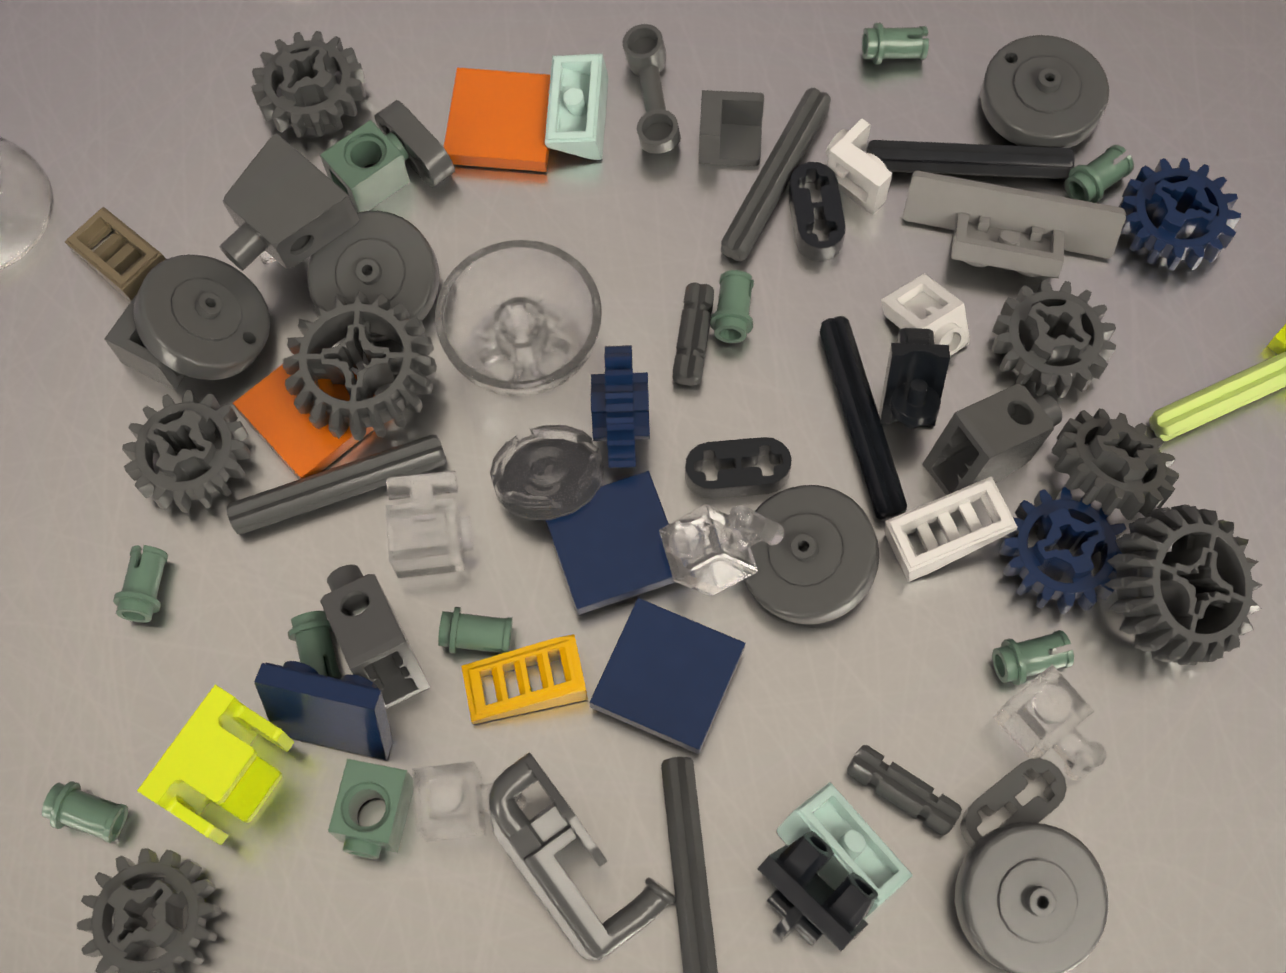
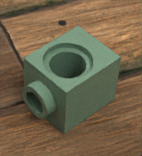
[320,120,410,213]
[328,758,415,859]

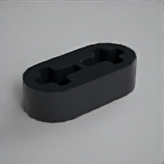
[788,162,845,261]
[685,437,792,499]

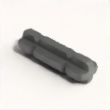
[672,282,714,386]
[847,745,962,835]

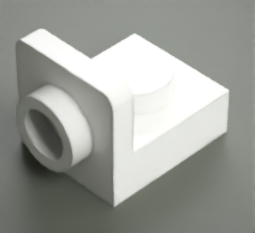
[826,118,893,215]
[881,273,970,356]

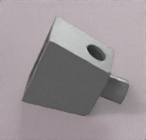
[219,133,360,271]
[923,384,1062,495]
[320,564,430,709]

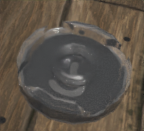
[490,425,605,520]

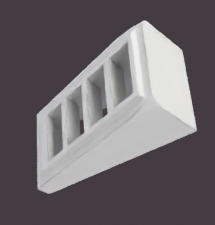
[885,476,1017,582]

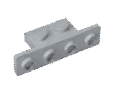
[903,171,1126,279]

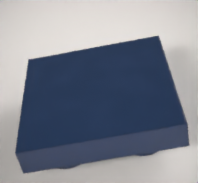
[544,471,687,615]
[589,598,746,754]
[254,661,393,760]

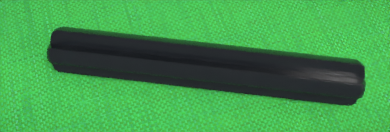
[866,140,1075,179]
[819,316,907,521]

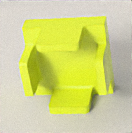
[137,684,294,846]

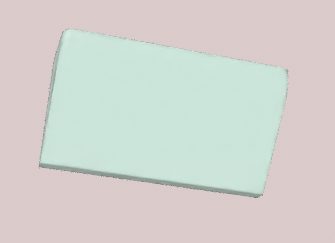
[545,54,608,160]
[777,782,913,919]

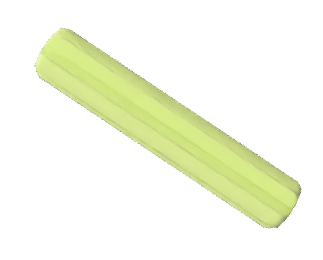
[1149,352,1286,441]

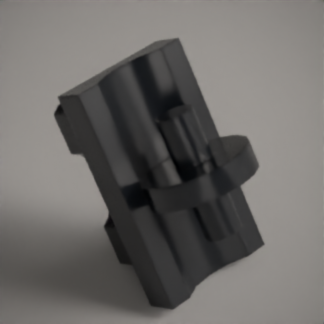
[879,328,950,429]
[757,831,878,951]

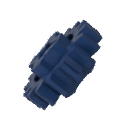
[1119,158,1241,271]
[591,345,650,468]
[999,487,1127,614]

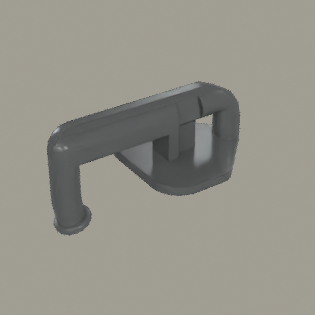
[489,752,676,960]

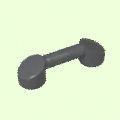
[623,24,681,154]

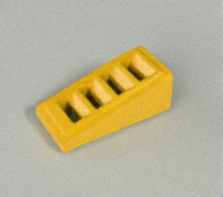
[461,634,588,724]

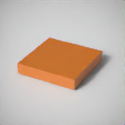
[444,67,551,172]
[233,364,376,479]

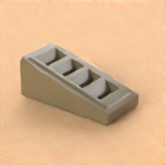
[65,207,166,302]

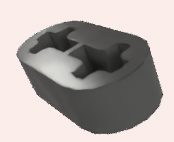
[374,100,455,187]
[960,758,1067,848]

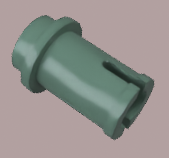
[862,23,929,64]
[1065,145,1134,203]
[710,270,754,343]
[113,545,168,623]
[438,607,513,654]
[288,611,342,679]
[992,630,1074,686]
[42,781,128,843]

